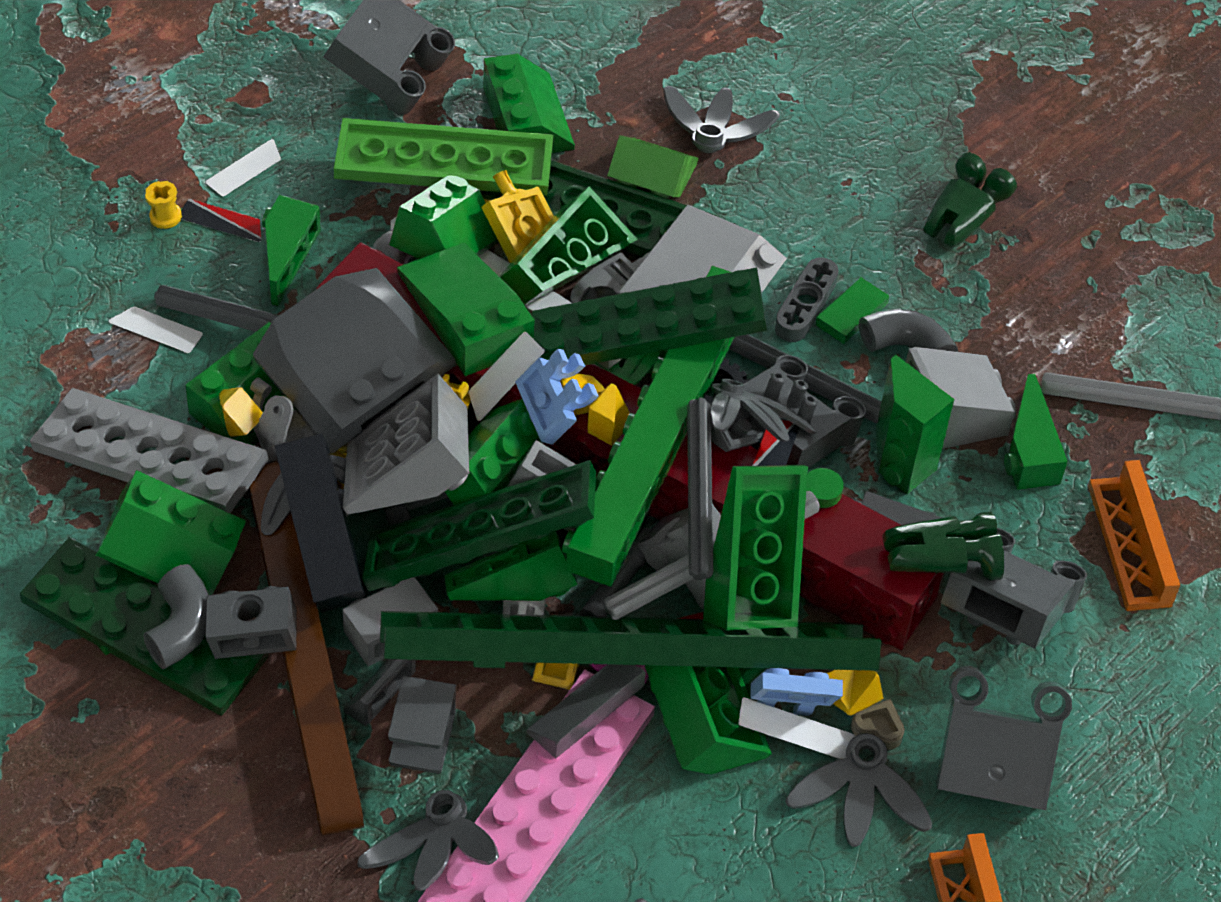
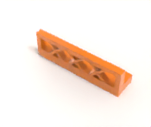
[1088,460,1180,611]
[928,833,1003,902]

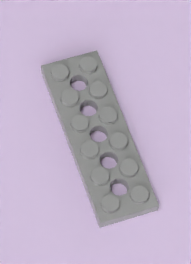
[30,388,269,513]

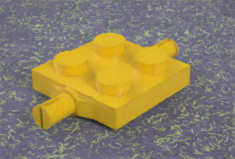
[481,170,554,263]

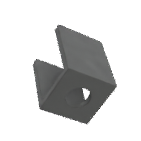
[388,676,456,774]

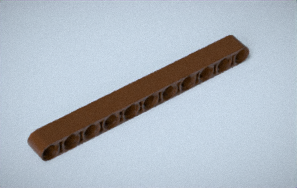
[248,461,364,836]

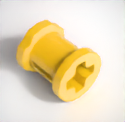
[145,181,182,229]

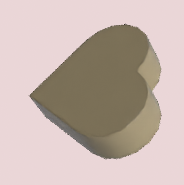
[851,699,905,750]

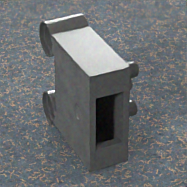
[323,0,455,115]
[743,355,866,468]
[941,528,1087,648]
[936,666,1072,810]

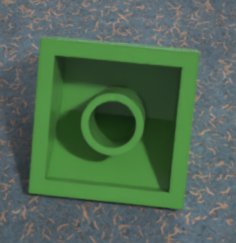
[607,135,699,199]

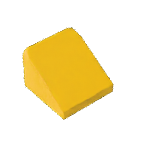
[532,663,580,690]

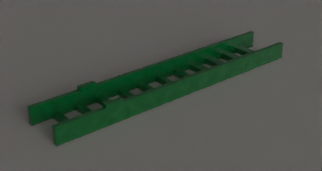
[380,611,881,671]

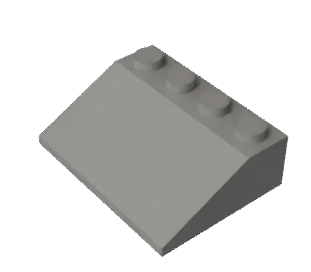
[617,205,787,294]
[343,374,469,514]

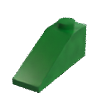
[262,195,321,306]
[1004,374,1068,490]
[444,531,578,601]

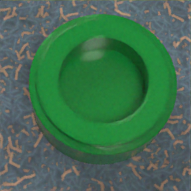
[806,468,844,508]

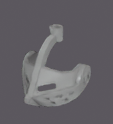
[250,378,308,462]

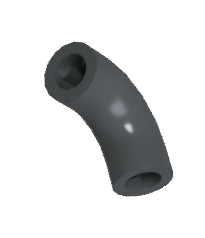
[859,308,958,352]
[143,564,208,669]

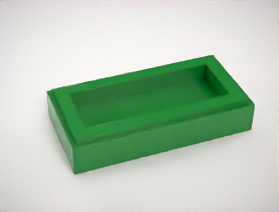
[815,277,889,344]

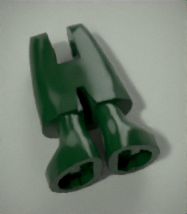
[923,152,1017,248]
[882,512,1004,581]

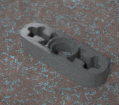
[775,258,839,342]

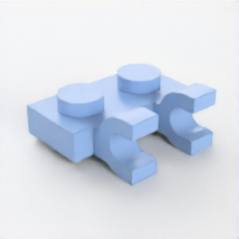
[515,349,599,445]
[751,668,843,716]

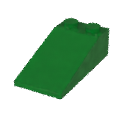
[397,243,535,376]
[703,465,808,630]

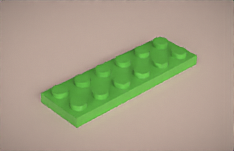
[334,118,553,196]

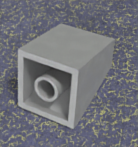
[906,347,1016,449]

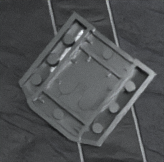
[253,268,456,454]

